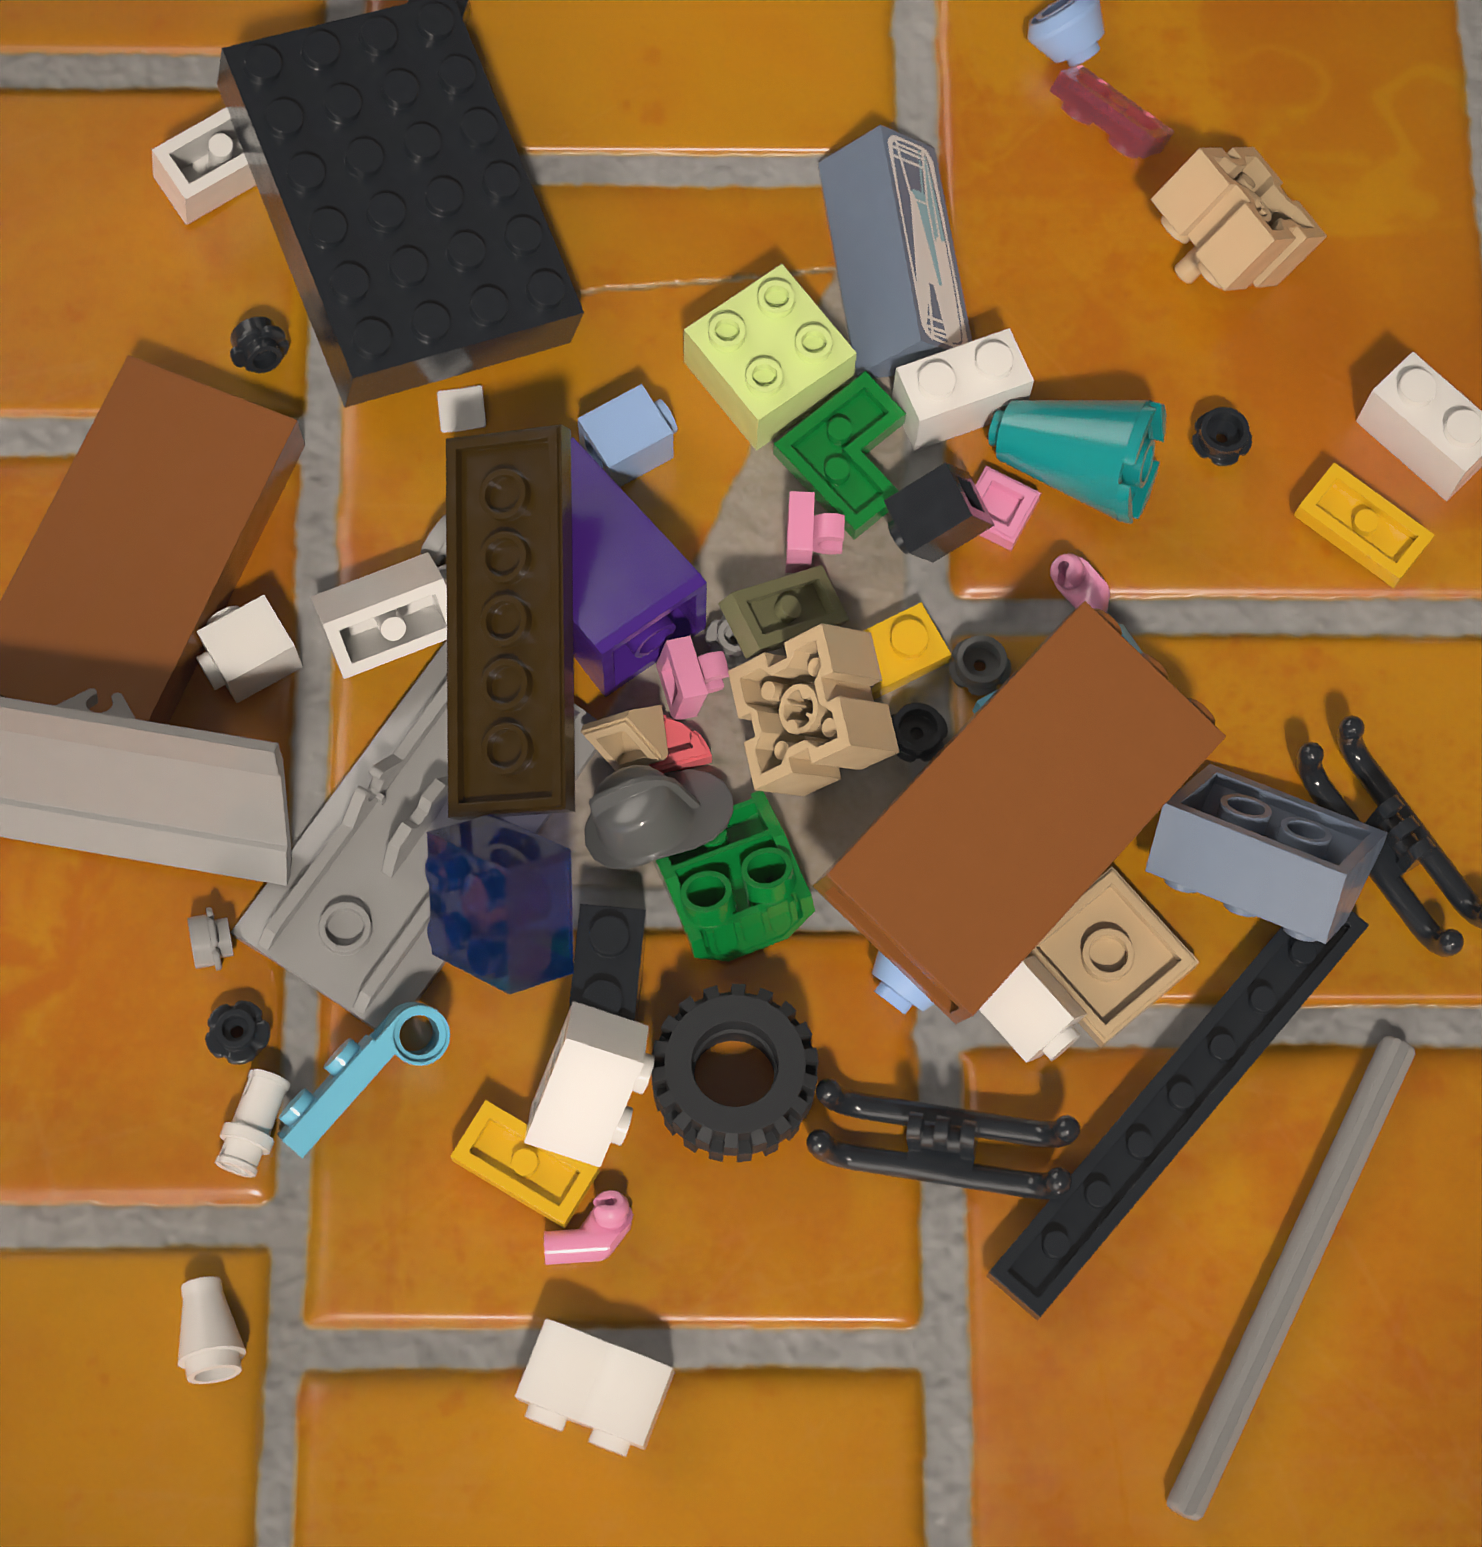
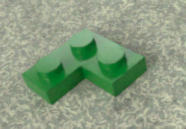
[773,371,906,540]

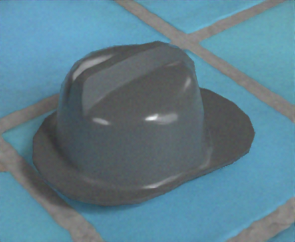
[584,765,734,870]

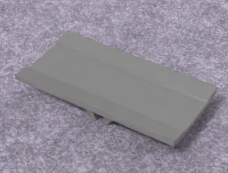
[230,640,597,1030]
[0,688,291,886]

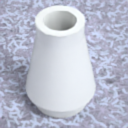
[178,1277,246,1384]

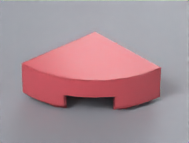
[647,714,712,773]

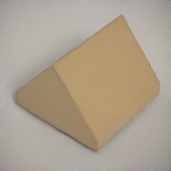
[580,705,668,771]

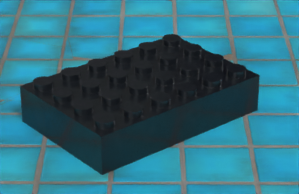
[217,0,584,408]

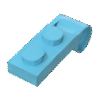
[277,1002,450,1158]

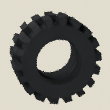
[651,983,819,1162]

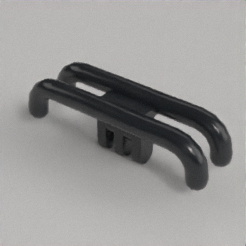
[1296,715,1482,957]
[806,1078,1080,1199]

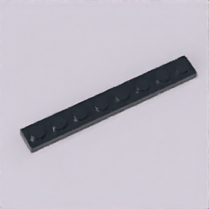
[986,911,1369,1320]

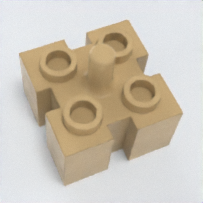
[1151,147,1327,291]
[728,623,899,796]

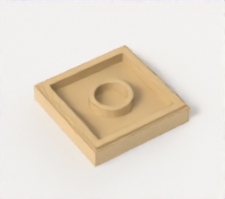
[1026,867,1199,1048]

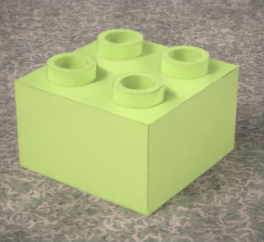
[684,264,857,451]

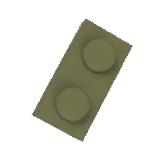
[718,565,850,659]

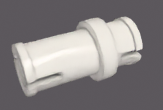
[215,1069,290,1178]

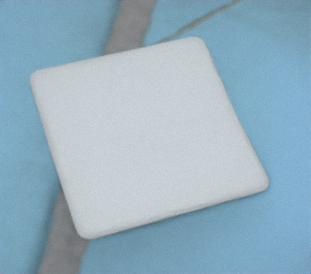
[437,385,486,433]

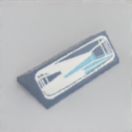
[818,125,972,379]

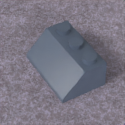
[1145,764,1387,944]

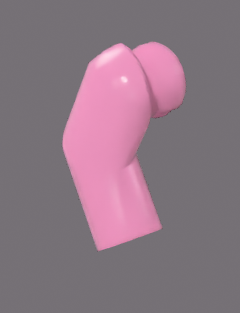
[1050,553,1110,613]
[544,1190,633,1265]

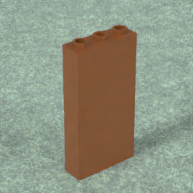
[0,355,305,725]
[813,601,1226,1024]

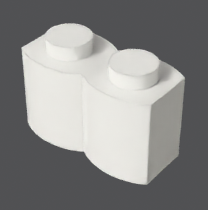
[515,1319,675,1457]

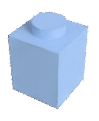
[577,384,678,487]

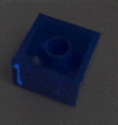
[425,814,574,995]

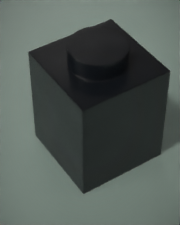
[884,462,995,563]

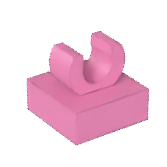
[785,491,845,573]
[656,636,729,721]

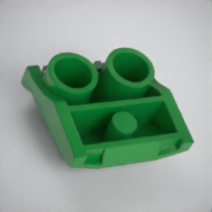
[653,791,815,962]

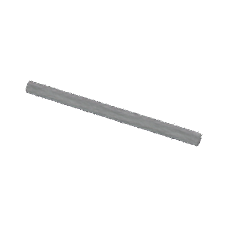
[1167,1036,1415,1521]

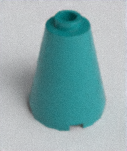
[988,400,1166,524]

